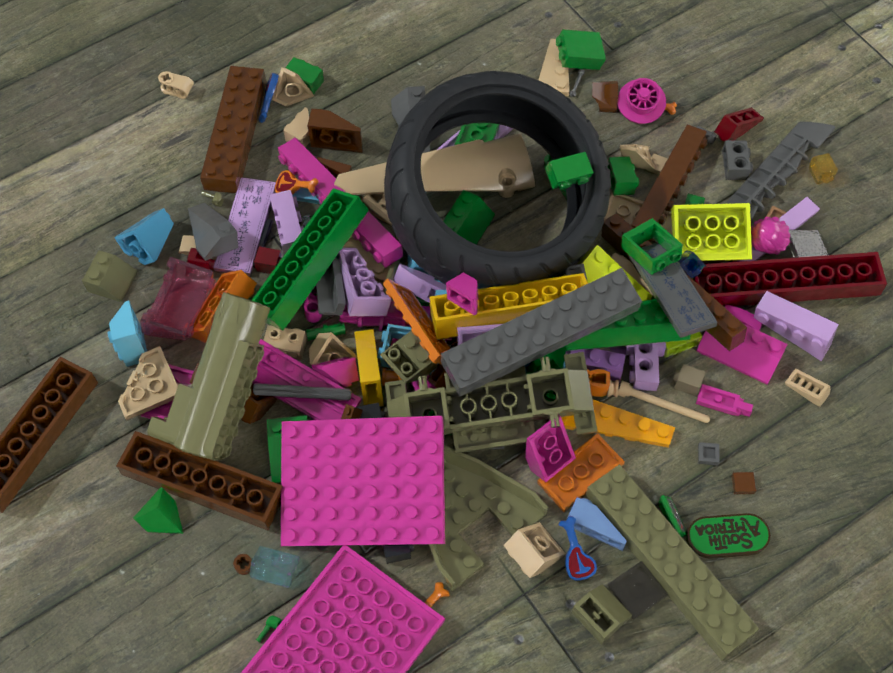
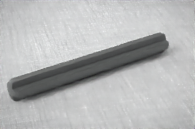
[253,383,352,401]

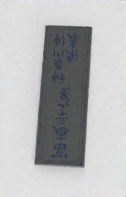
[629,243,717,338]

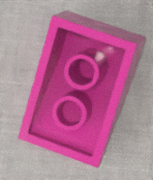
[525,414,576,482]

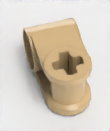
[158,71,194,99]

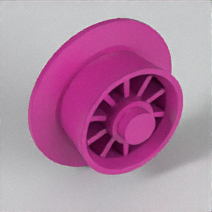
[618,78,666,124]

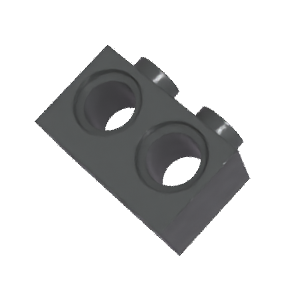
[722,141,753,180]

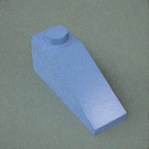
[567,497,627,551]

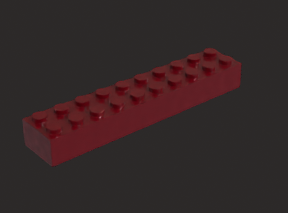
[689,252,887,307]

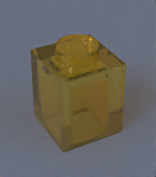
[808,153,838,184]

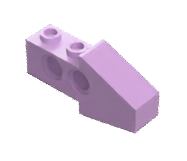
[626,342,666,391]

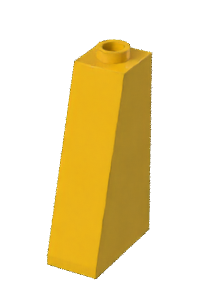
[354,329,384,407]

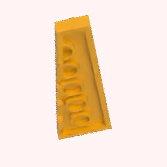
[561,399,675,448]

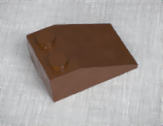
[307,109,363,153]

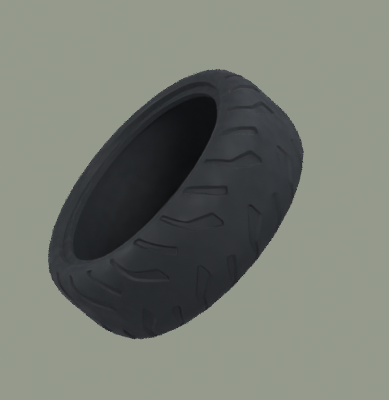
[384,71,611,289]

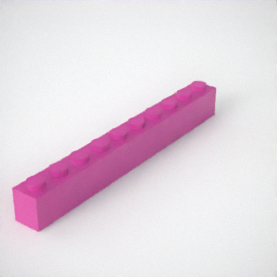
[278,138,403,268]

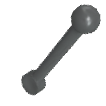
[569,69,585,97]

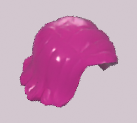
[751,217,790,255]

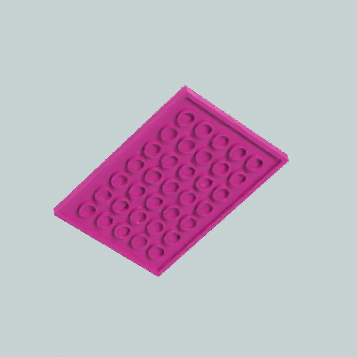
[281,416,445,546]
[241,545,445,673]

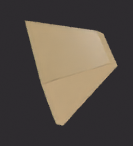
[272,67,314,106]
[620,144,656,171]

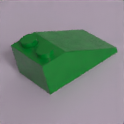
[267,415,308,484]

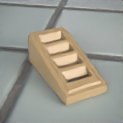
[785,368,830,407]

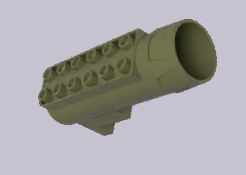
[147,292,270,461]

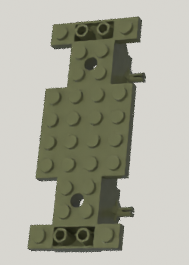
[385,352,597,453]

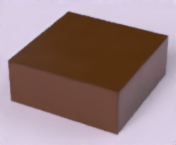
[732,472,756,494]

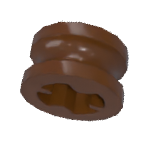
[233,554,254,575]

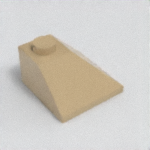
[309,332,357,385]

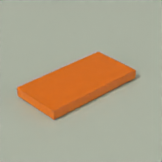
[537,433,625,512]

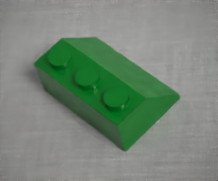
[443,190,495,245]

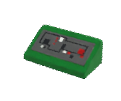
[658,495,687,537]

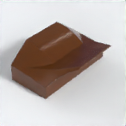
[592,81,618,113]

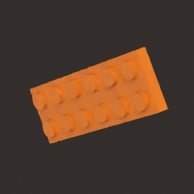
[383,278,451,364]

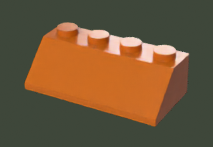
[185,270,257,343]

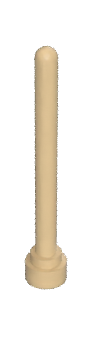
[618,380,710,423]

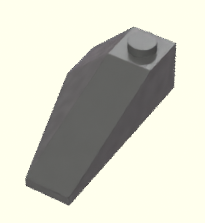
[391,86,430,153]

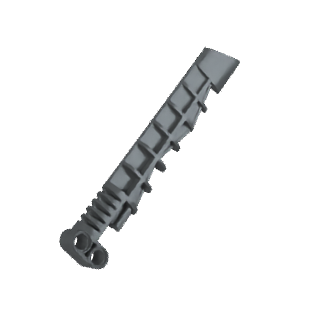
[718,122,835,261]

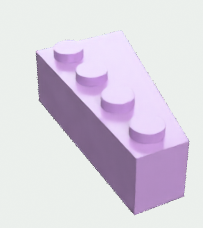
[270,190,304,255]
[335,248,391,316]
[754,291,839,361]

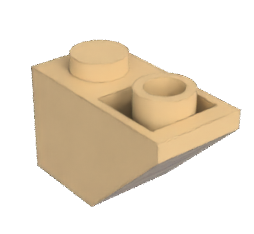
[284,107,310,147]

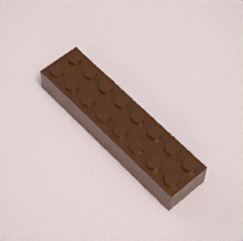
[200,66,267,193]
[0,356,98,513]
[116,431,283,531]

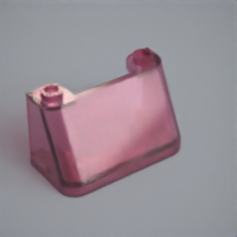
[140,257,216,341]

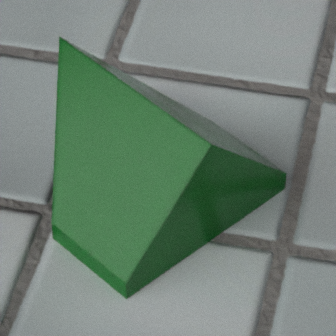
[133,487,183,534]

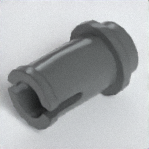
[696,125,717,144]

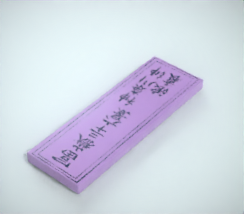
[214,178,276,276]

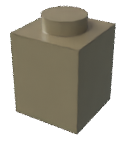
[673,364,706,397]

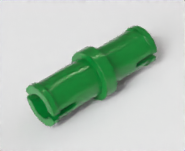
[306,322,346,341]

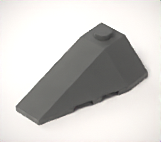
[188,203,238,261]

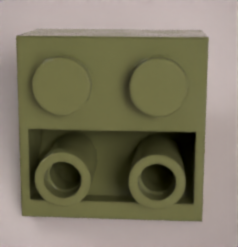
[380,331,438,384]
[572,584,632,645]

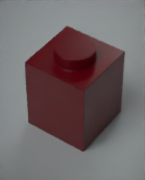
[254,246,282,274]

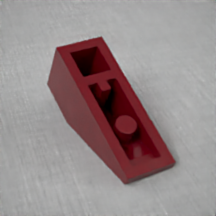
[714,107,764,142]

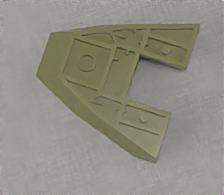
[429,445,548,592]

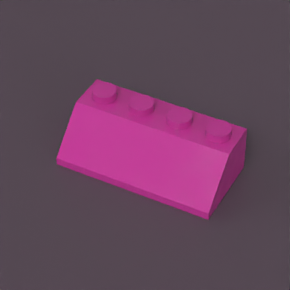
[696,324,787,385]

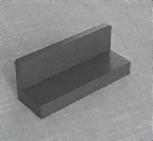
[315,258,346,315]

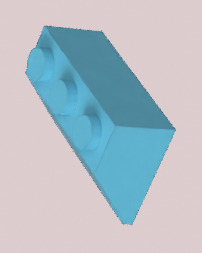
[107,301,147,367]

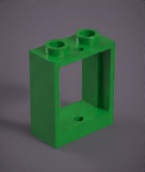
[621,218,683,275]

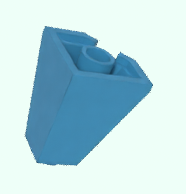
[114,208,174,265]

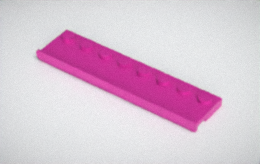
[252,339,362,420]

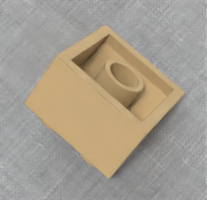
[503,522,566,578]

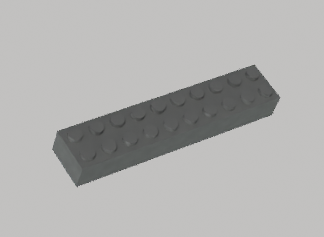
[441,268,642,397]

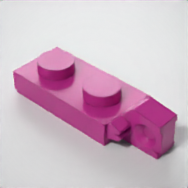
[696,384,753,417]

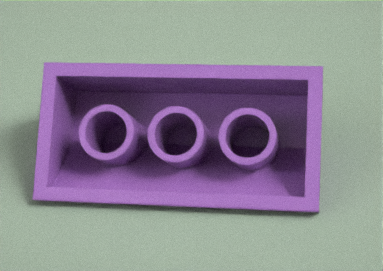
[566,346,626,382]

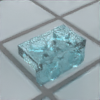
[250,546,299,588]

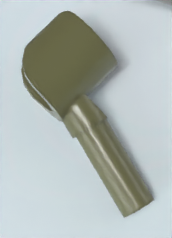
[201,191,224,207]

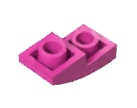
[725,305,762,331]

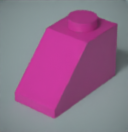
[446,272,478,315]
[312,357,359,387]

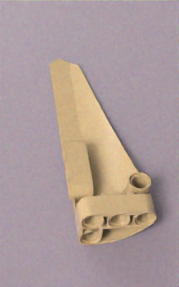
[334,133,535,198]

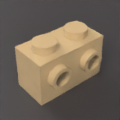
[263,325,307,360]

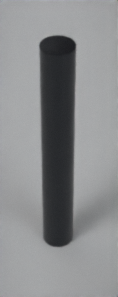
[252,219,273,268]

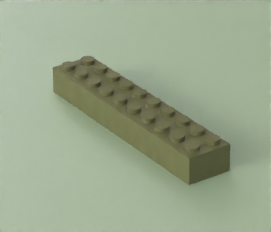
[585,464,759,661]

